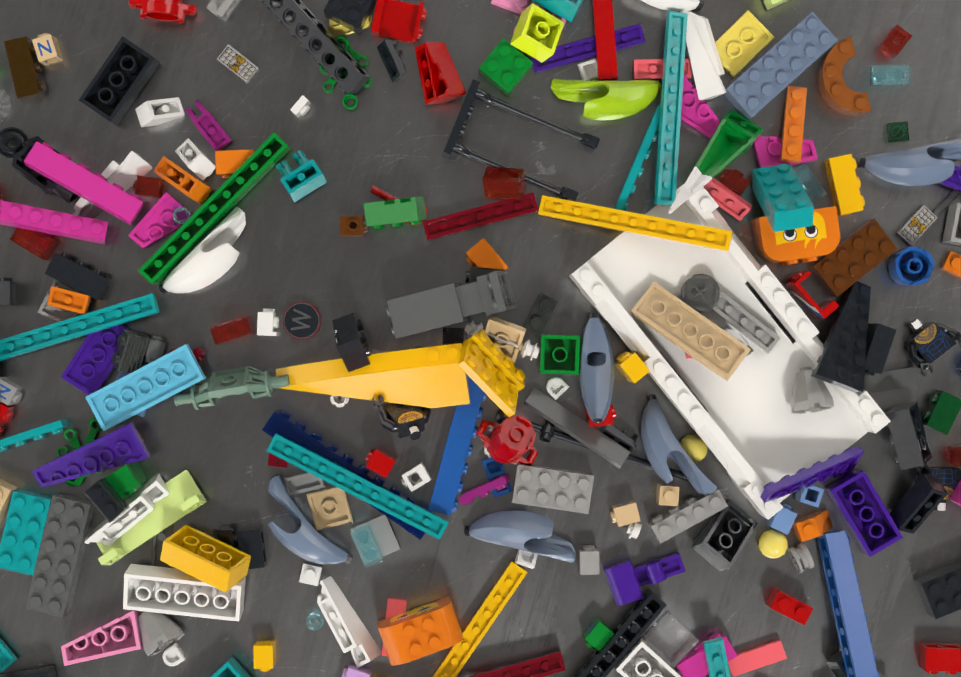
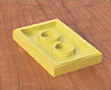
[715,10,775,78]

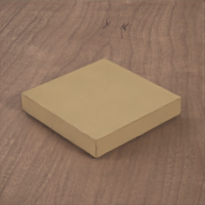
[306,486,354,531]

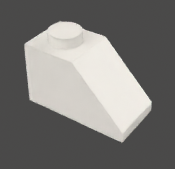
[135,97,185,127]
[175,138,216,180]

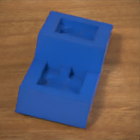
[481,458,513,498]

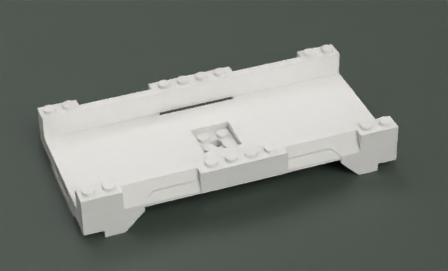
[569,183,891,520]

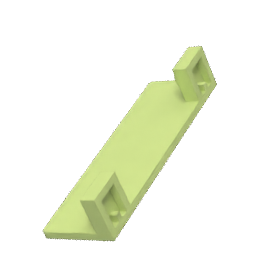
[96,470,207,565]

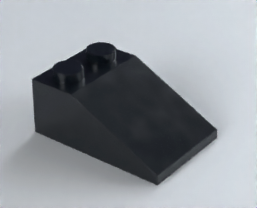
[691,499,758,571]

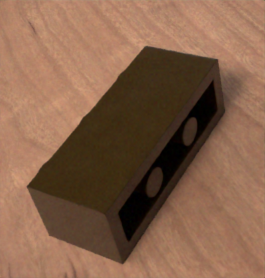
[4,36,47,102]

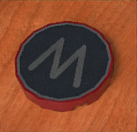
[283,302,321,340]

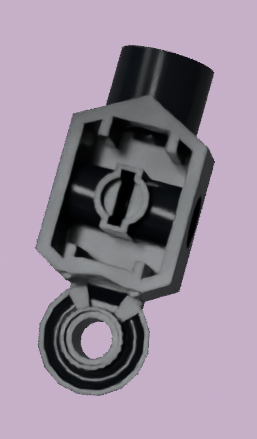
[0,127,78,203]

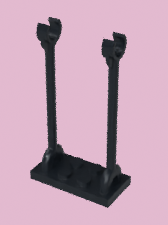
[442,79,600,201]

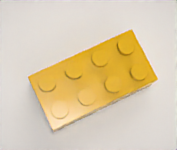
[160,525,251,593]

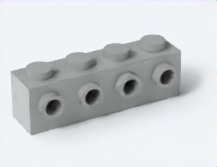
[648,489,728,544]

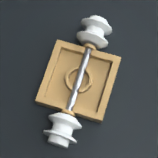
[464,315,540,363]

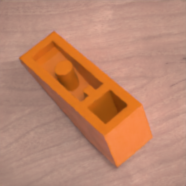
[153,156,213,205]

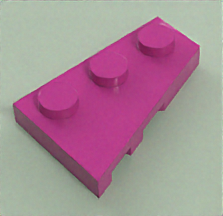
[681,75,721,138]
[753,136,818,168]
[128,192,193,248]

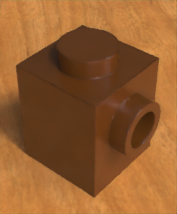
[339,216,368,237]

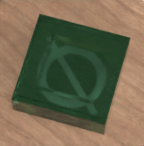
[887,121,909,143]

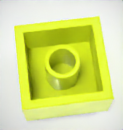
[510,3,564,63]

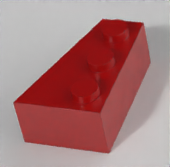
[415,42,467,105]

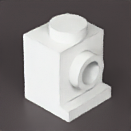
[257,308,279,336]
[401,462,432,492]

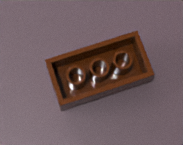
[808,218,898,297]

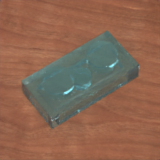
[870,65,911,86]
[794,163,827,204]
[350,524,384,568]

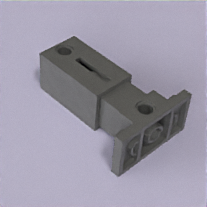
[386,271,517,339]

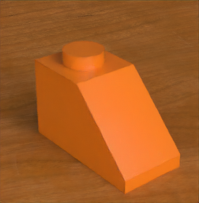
[215,149,255,179]
[466,238,508,271]
[792,509,833,542]

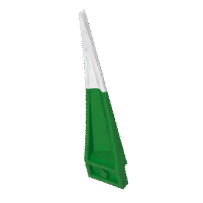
[668,109,764,214]

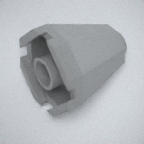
[790,367,834,414]
[138,611,185,656]

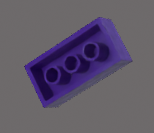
[825,469,903,557]

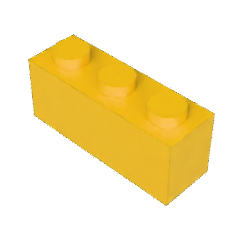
[824,154,865,216]
[614,351,650,383]

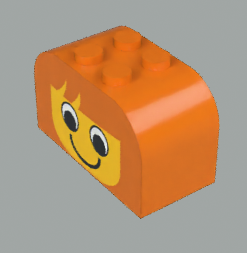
[751,206,840,266]
[377,596,464,665]

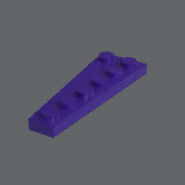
[32,422,150,488]
[760,446,864,503]

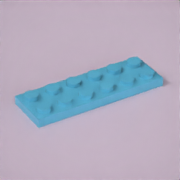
[85,344,206,431]

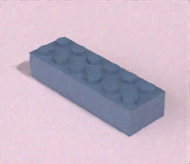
[723,11,838,120]

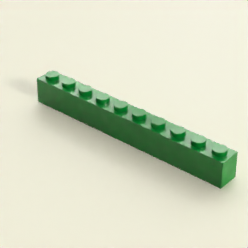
[138,132,291,285]

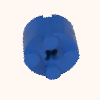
[888,246,934,286]

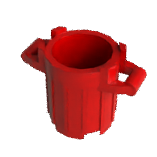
[129,0,197,24]
[476,416,538,466]

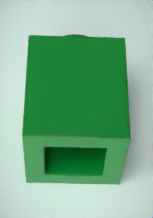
[583,618,614,652]

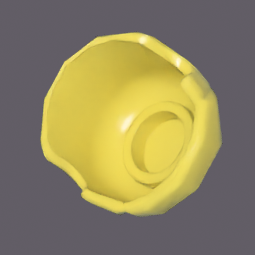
[679,434,708,464]
[758,529,788,558]

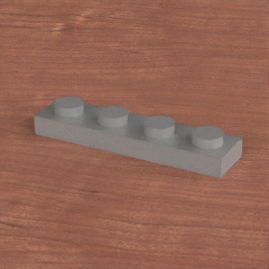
[712,290,780,353]

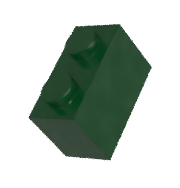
[921,390,961,435]

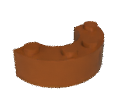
[817,36,872,116]

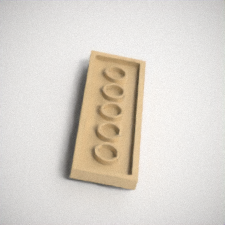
[630,282,751,381]

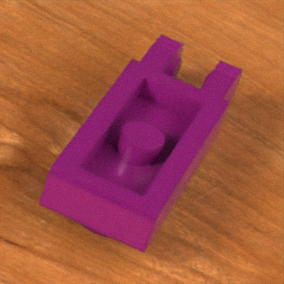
[185,100,232,151]
[459,473,511,506]

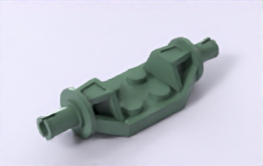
[173,366,290,410]

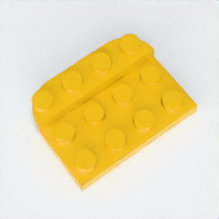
[458,330,526,418]

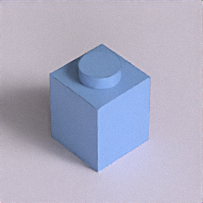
[794,485,824,508]
[766,503,797,535]

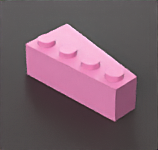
[61,610,143,666]

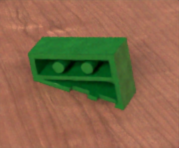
[363,196,427,229]

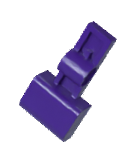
[603,552,686,606]

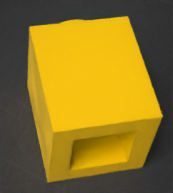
[253,641,276,672]

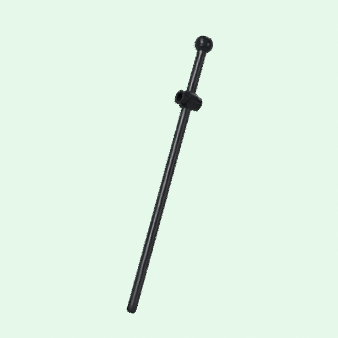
[495,409,689,482]

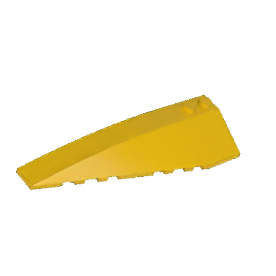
[276,343,470,408]

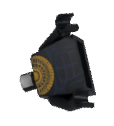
[907,318,961,377]
[371,395,431,440]
[914,463,961,511]

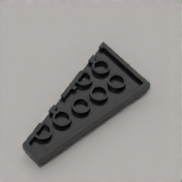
[811,281,871,394]

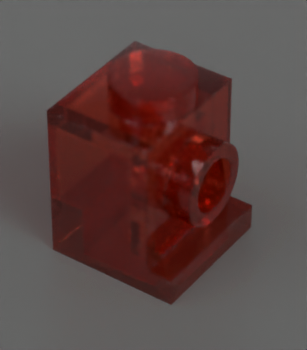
[878,25,912,59]
[719,168,752,196]

